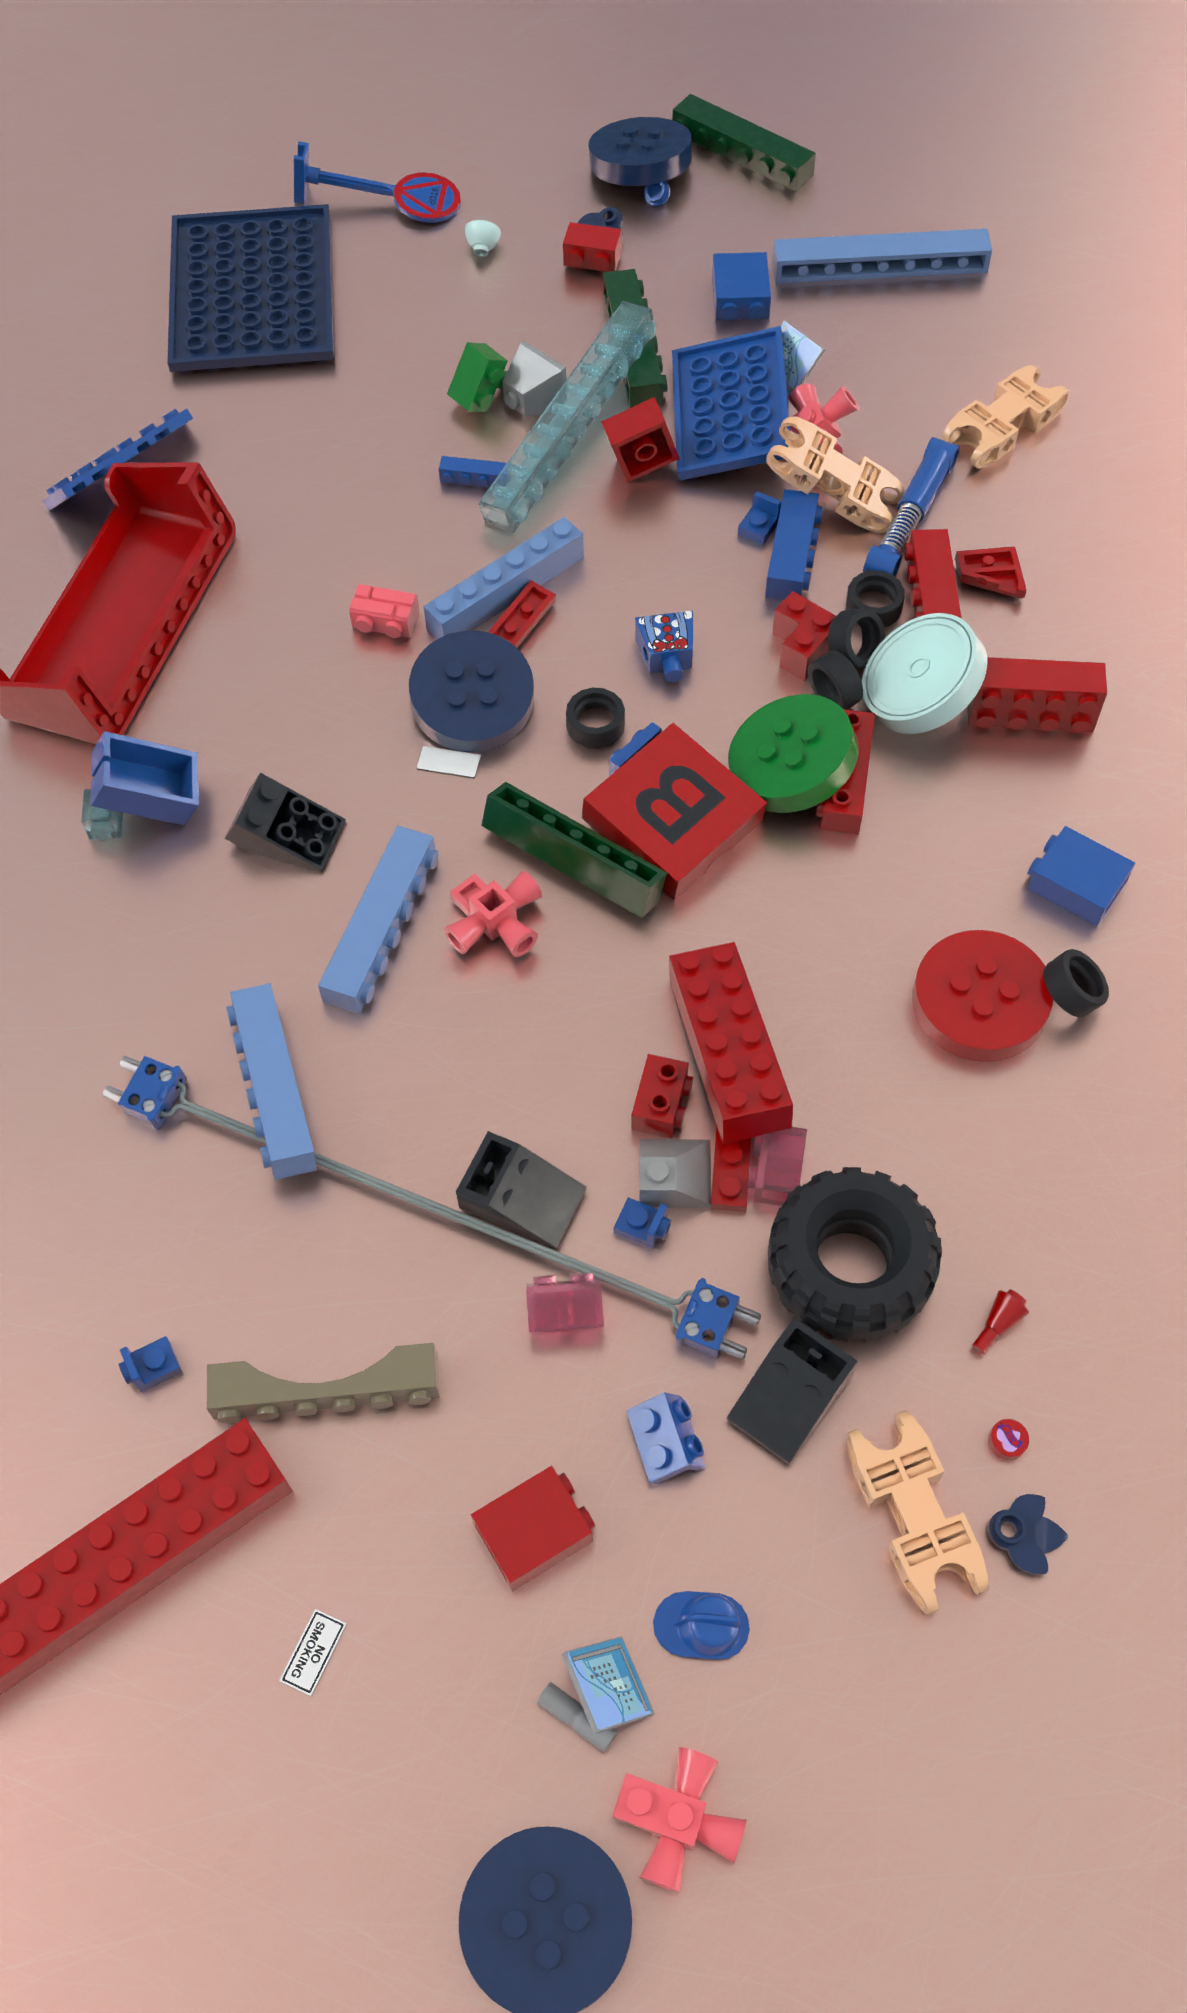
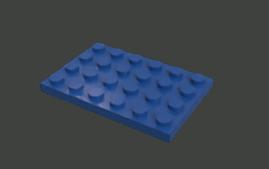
[672,326,791,480]

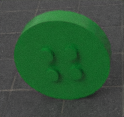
[728,694,859,813]

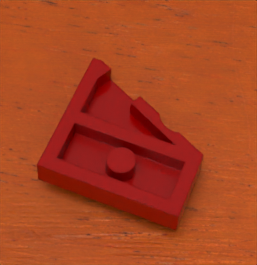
[955,546,1027,598]

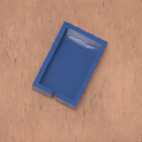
[91,731,199,825]

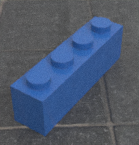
[765,489,823,600]

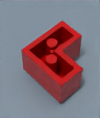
[772,591,836,682]

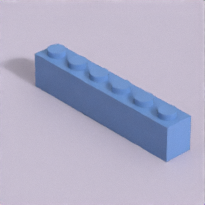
[423,517,584,640]
[318,825,439,1014]
[226,983,317,1180]

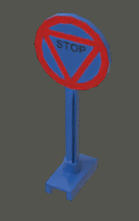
[294,141,461,223]

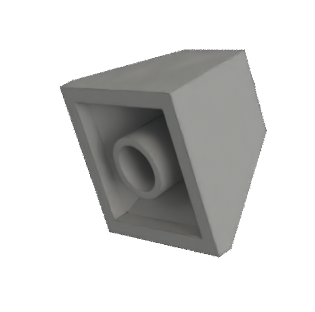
[503,341,568,416]
[639,1139,711,1208]

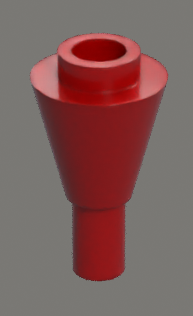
[972,1289,1029,1354]

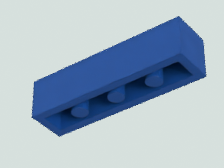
[439,456,513,489]

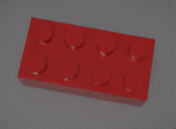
[967,657,1107,733]

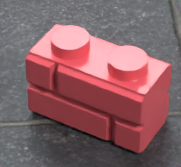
[349,584,420,638]

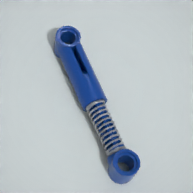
[863,437,960,577]

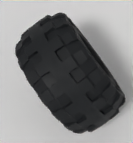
[768,1167,942,1342]

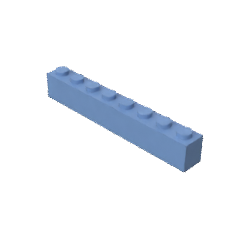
[772,229,992,284]

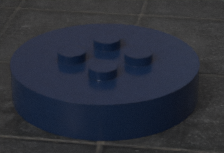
[588,117,692,186]
[409,631,534,752]
[459,1826,632,2013]

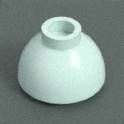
[465,220,501,257]

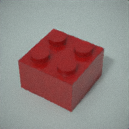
[601,397,680,483]

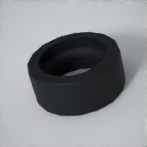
[846,570,905,627]
[828,609,885,668]
[808,650,863,710]
[566,687,625,749]
[1044,949,1109,1018]

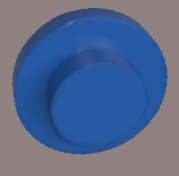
[644,181,670,207]

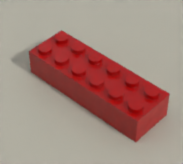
[669,942,793,1144]

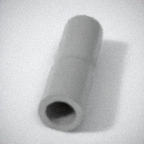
[537,1682,618,1753]

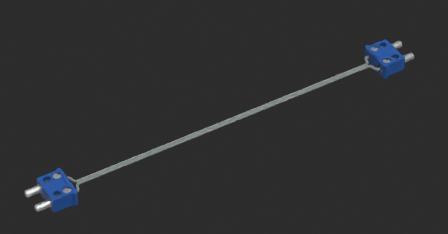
[103,1056,761,1360]

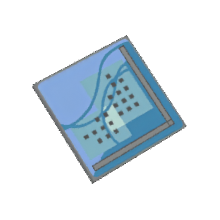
[781,320,825,396]
[561,1636,655,1734]

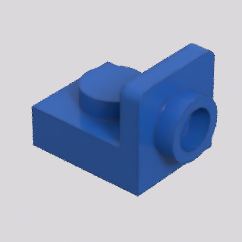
[738,491,781,545]
[614,1197,672,1249]
[118,1336,183,1392]

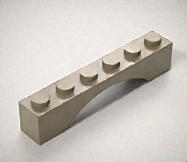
[207,1343,440,1423]

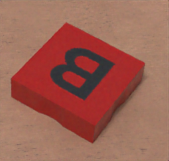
[581,723,767,901]

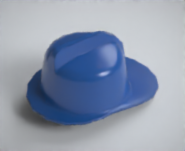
[653,1591,750,1660]

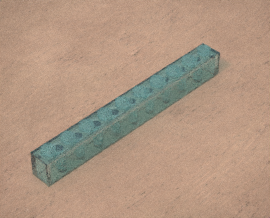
[478,301,656,533]

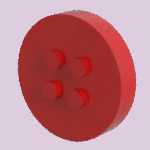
[912,930,1053,1062]

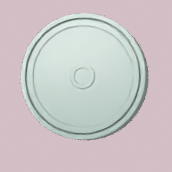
[862,613,987,734]

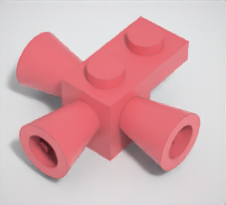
[789,384,859,454]
[444,871,542,957]
[612,1747,747,1893]

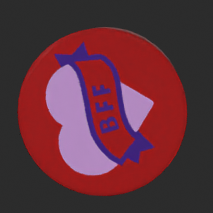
[988,1419,1029,1460]

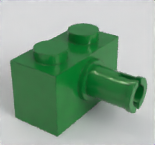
[447,342,508,412]

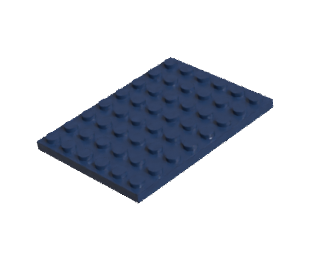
[167,204,334,372]

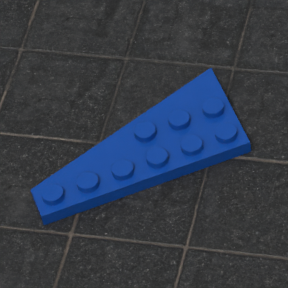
[42,409,193,511]

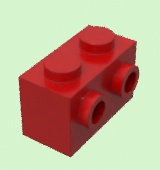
[563,222,622,272]
[631,1054,694,1139]

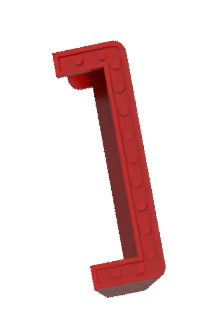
[0,462,236,744]

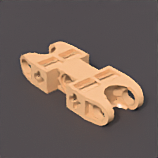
[941,365,1070,469]
[766,417,904,533]
[847,1410,989,1614]

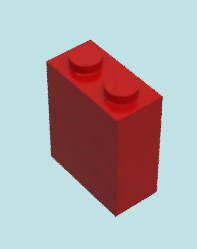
[470,1465,595,1592]

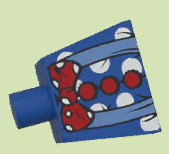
[635,611,693,682]

